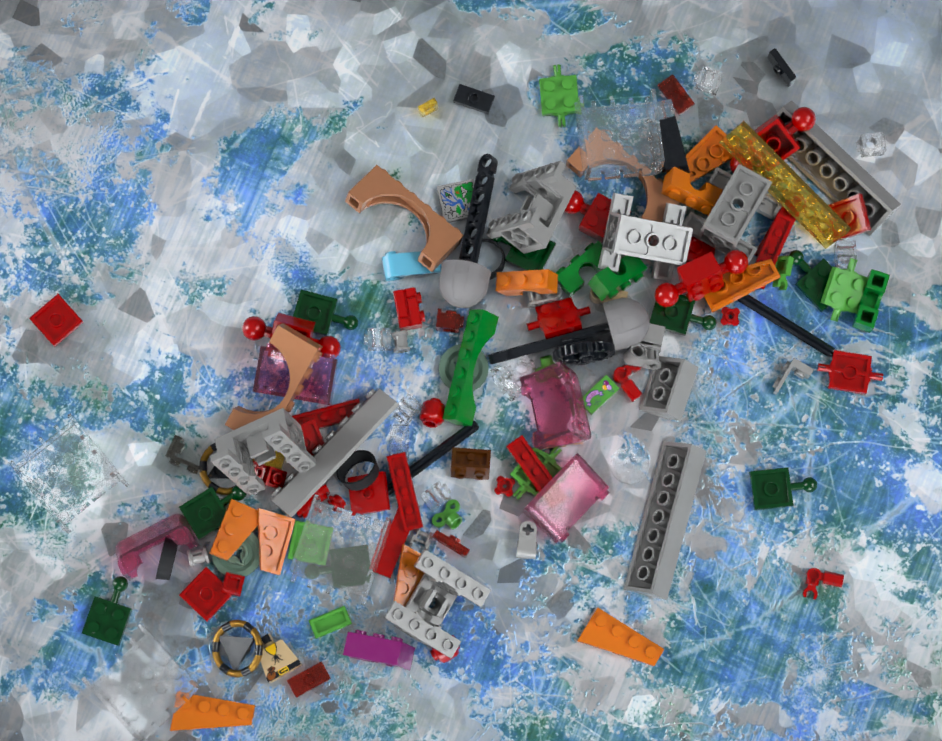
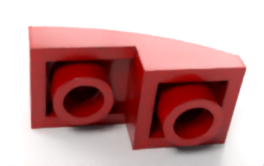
[253,461,287,489]
[296,484,330,519]

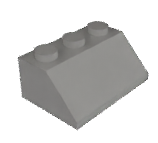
[639,356,699,421]

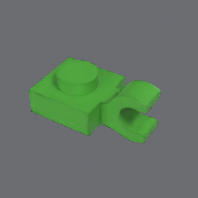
[772,256,794,290]

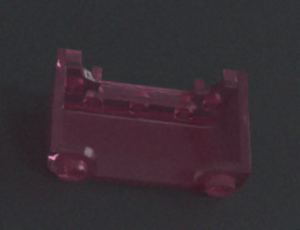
[253,343,338,406]
[520,361,591,450]
[522,453,610,543]
[115,514,199,581]

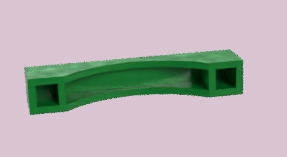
[443,309,499,426]

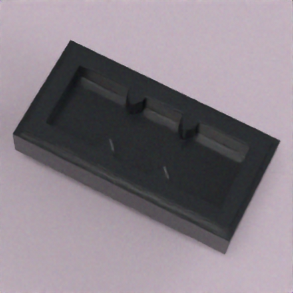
[767,48,796,87]
[453,84,495,114]

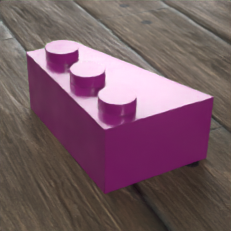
[343,630,415,671]

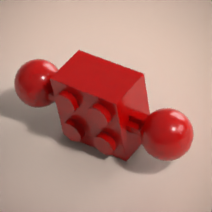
[730,107,816,173]
[565,190,650,243]
[654,250,748,307]
[242,313,341,360]

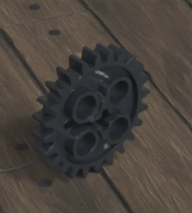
[552,341,615,366]

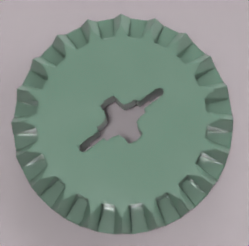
[439,344,489,392]
[212,532,260,576]

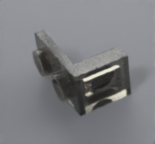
[165,435,203,475]

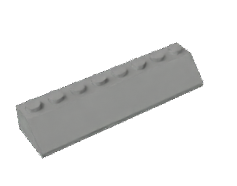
[777,101,901,236]
[270,388,399,518]
[624,441,707,600]

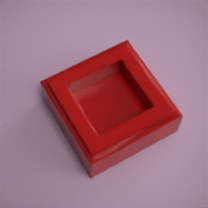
[221,572,245,597]

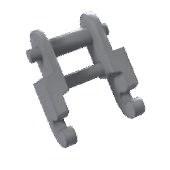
[408,528,433,551]

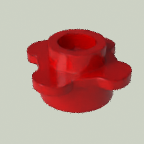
[720,307,740,326]
[494,476,515,497]
[327,494,346,513]

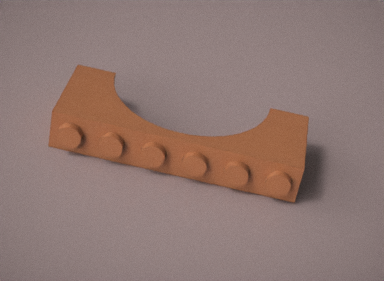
[566,128,681,238]
[345,165,464,272]
[225,323,323,430]

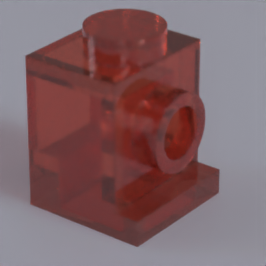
[436,308,464,333]

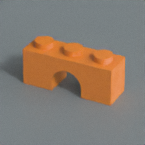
[661,167,723,216]
[496,269,558,296]

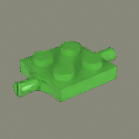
[539,64,580,128]
[820,258,868,322]
[510,445,565,500]

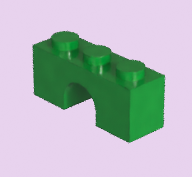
[556,241,603,297]
[588,255,647,301]
[852,269,890,333]

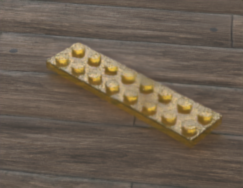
[719,121,851,249]

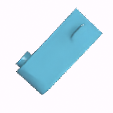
[382,251,442,281]

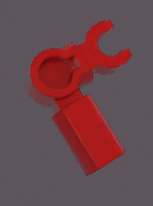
[612,364,643,402]
[802,568,844,599]

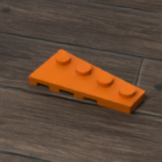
[686,125,743,184]
[704,259,780,313]
[577,608,664,666]
[170,692,256,731]

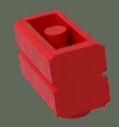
[393,287,425,331]

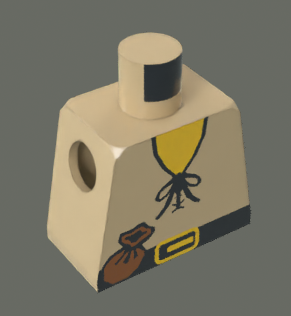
[261,633,302,684]

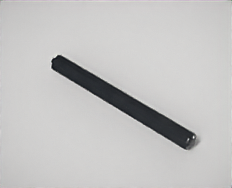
[737,294,835,357]
[387,420,479,495]

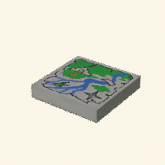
[437,179,479,223]

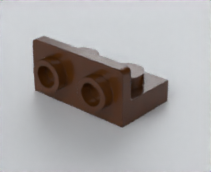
[451,447,491,480]

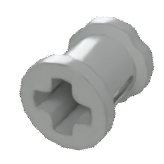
[391,331,410,353]
[187,546,210,567]

